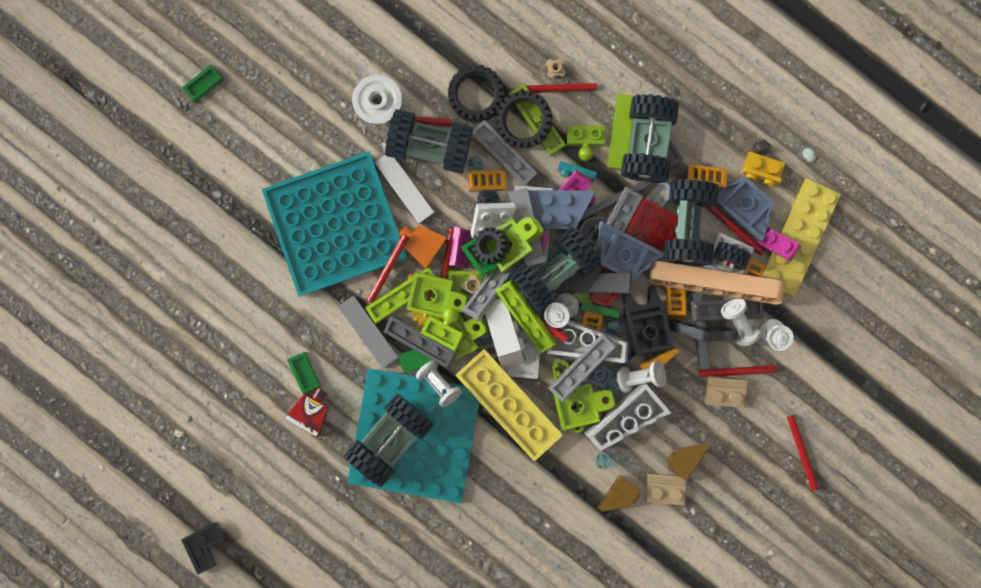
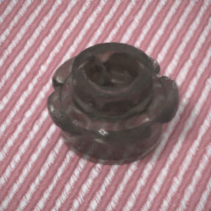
[752,139,771,155]

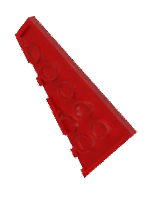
[588,197,679,308]

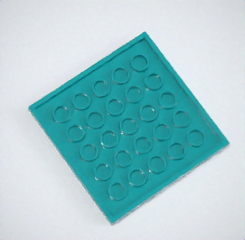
[262,151,408,297]
[347,369,479,504]

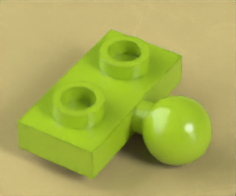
[567,125,605,161]
[421,308,465,351]

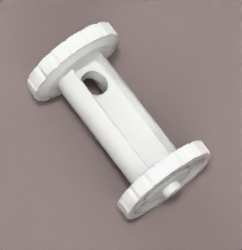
[544,293,580,328]
[721,299,761,346]
[759,319,794,351]
[416,360,462,408]
[617,361,666,393]

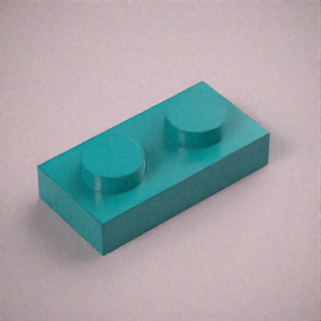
[557,161,597,183]

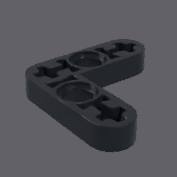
[668,319,738,342]

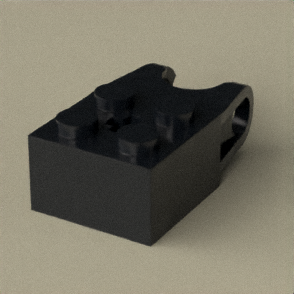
[622,285,674,358]

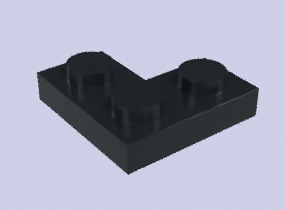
[181,521,226,575]

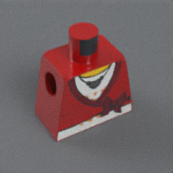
[284,388,330,437]

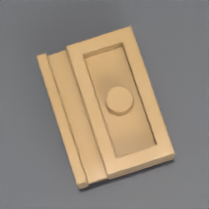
[705,376,748,408]
[645,473,686,505]

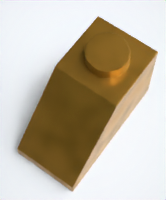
[667,443,710,481]
[597,475,640,511]

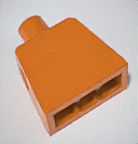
[399,225,447,269]

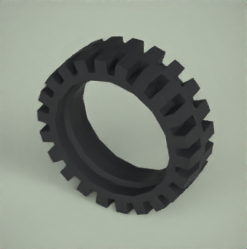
[448,64,504,123]
[495,91,553,148]

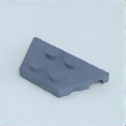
[717,177,774,242]
[528,190,595,230]
[598,221,664,281]

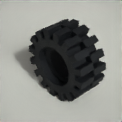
[472,227,511,264]

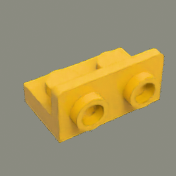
[741,152,785,187]

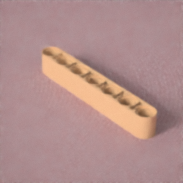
[648,261,785,304]

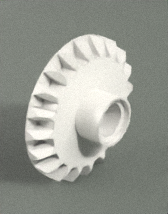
[352,75,402,125]

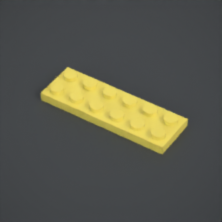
[762,178,841,297]
[456,349,563,461]

